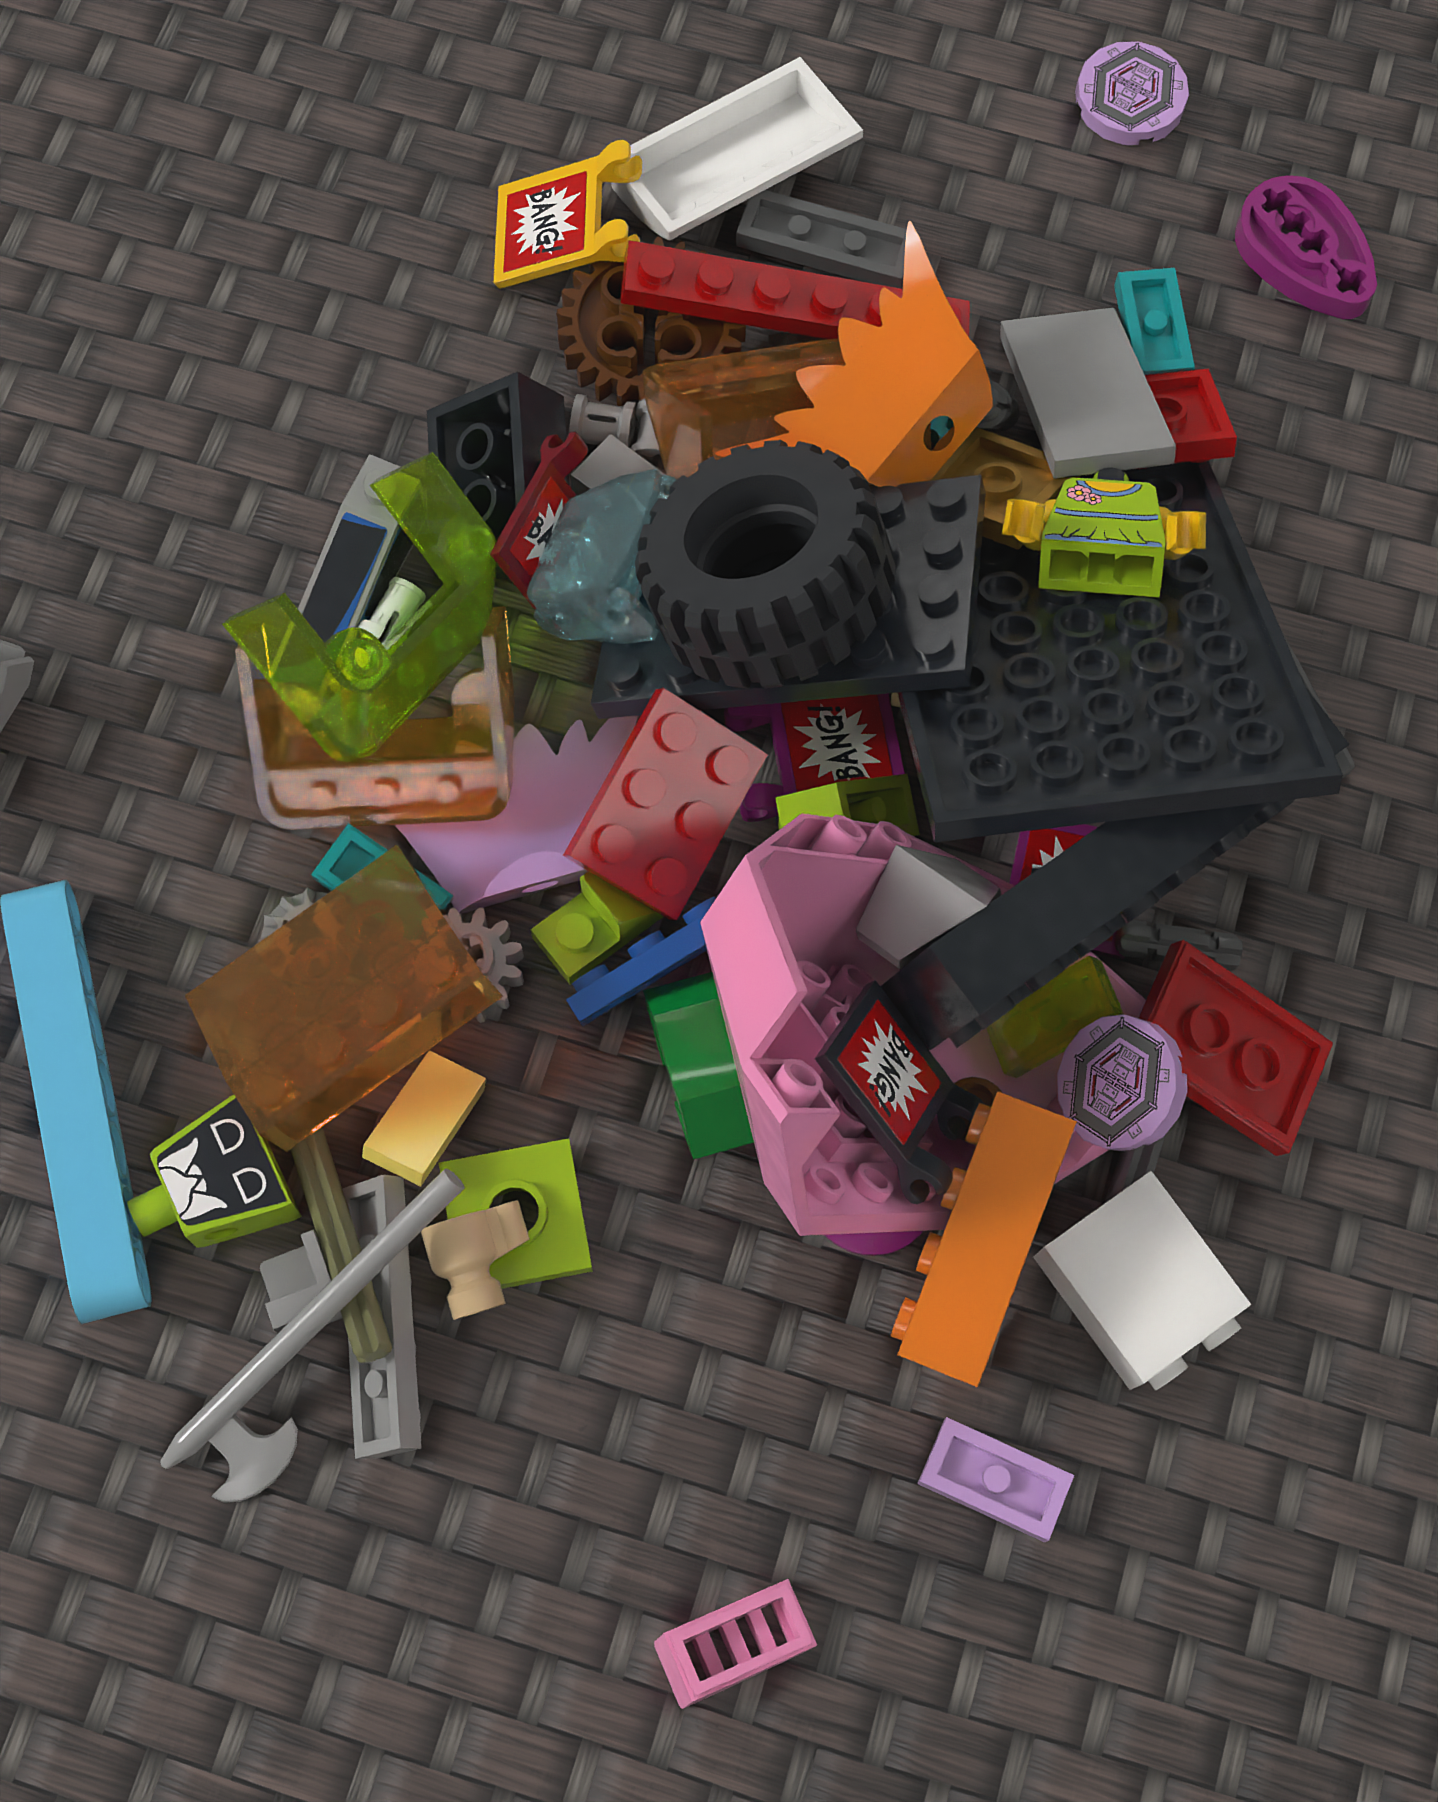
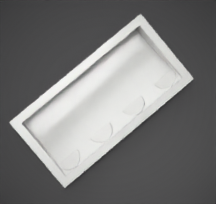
[611,57,863,241]

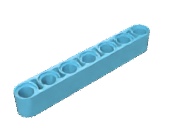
[0,880,152,1324]

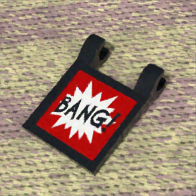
[815,980,985,1204]

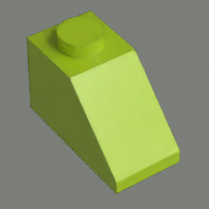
[775,774,920,836]

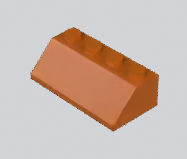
[891,1091,1077,1387]

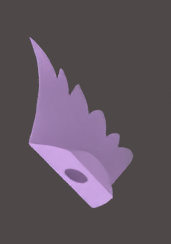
[347,716,638,914]

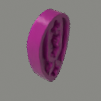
[1235,175,1377,319]

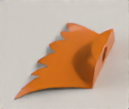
[715,221,993,487]

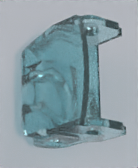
[527,469,677,644]

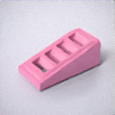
[654,1579,817,1709]

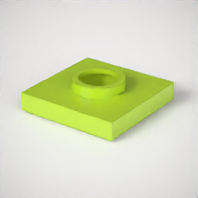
[439,1138,593,1289]

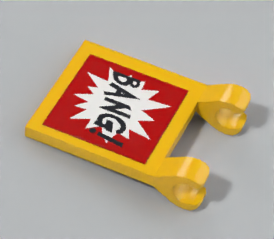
[493,140,642,289]

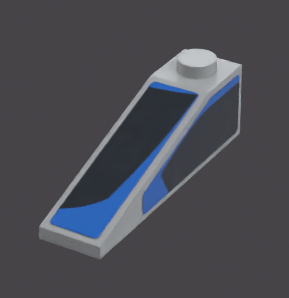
[267,454,432,710]

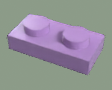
[918,1417,1074,1542]

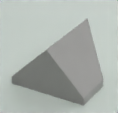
[856,845,1001,970]

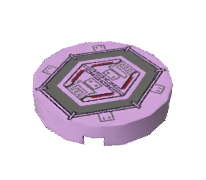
[1075,42,1189,145]
[1057,1015,1187,1151]

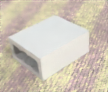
[1033,1171,1251,1391]

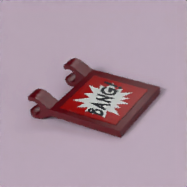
[490,431,638,638]

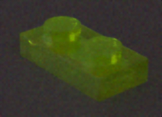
[986,955,1124,1078]

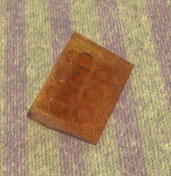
[185,845,503,1152]

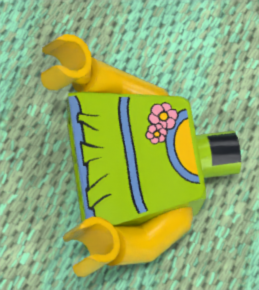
[1002,467,1206,597]

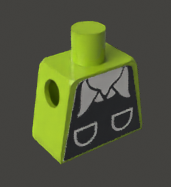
[127,1091,302,1248]

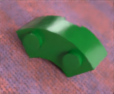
[643,972,754,1160]

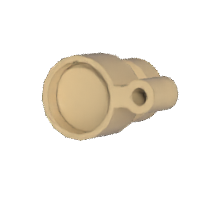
[421,1200,530,1320]

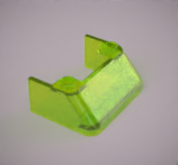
[222,452,497,762]

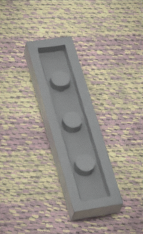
[342,1175,422,1459]

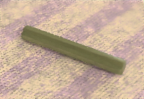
[286,1119,392,1364]

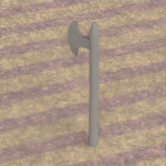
[160,1168,465,1503]

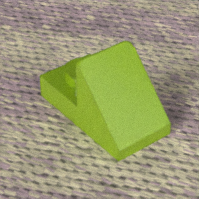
[530,872,664,985]

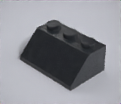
[427,371,570,580]

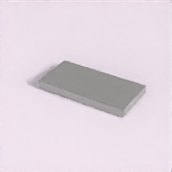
[1000,308,1176,479]

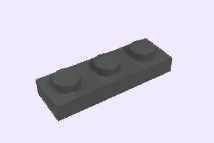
[736,190,918,289]

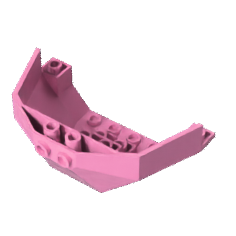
[700,813,1146,1236]

